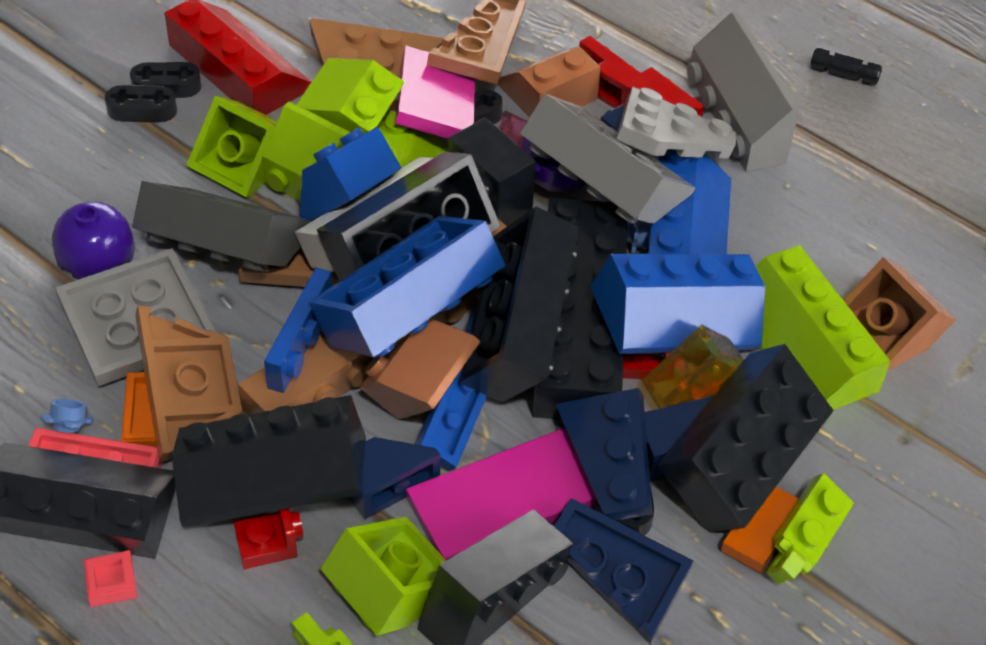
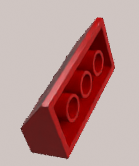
[164,0,312,115]

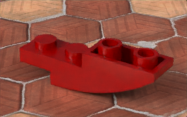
[579,36,704,117]

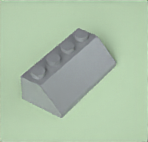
[687,11,800,172]
[520,93,696,224]

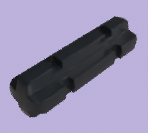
[811,48,882,86]

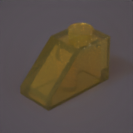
[642,324,744,409]

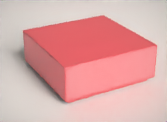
[83,550,138,607]

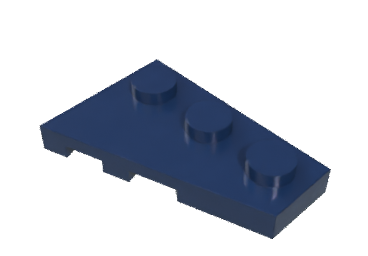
[555,388,653,521]
[554,498,694,644]

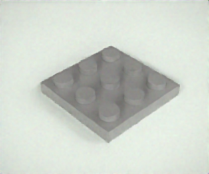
[55,248,216,386]

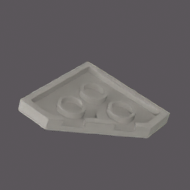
[616,87,736,159]

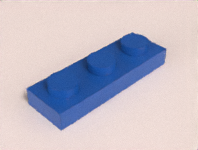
[264,267,333,393]

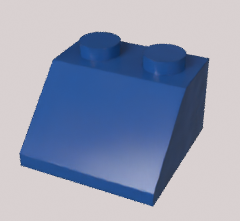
[300,126,402,220]

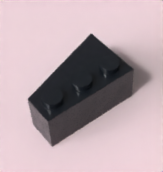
[417,509,573,645]

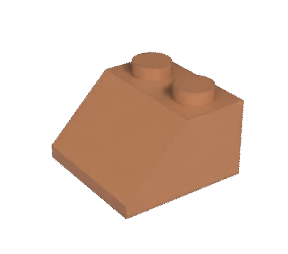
[498,46,601,118]
[843,257,956,371]
[360,318,481,420]

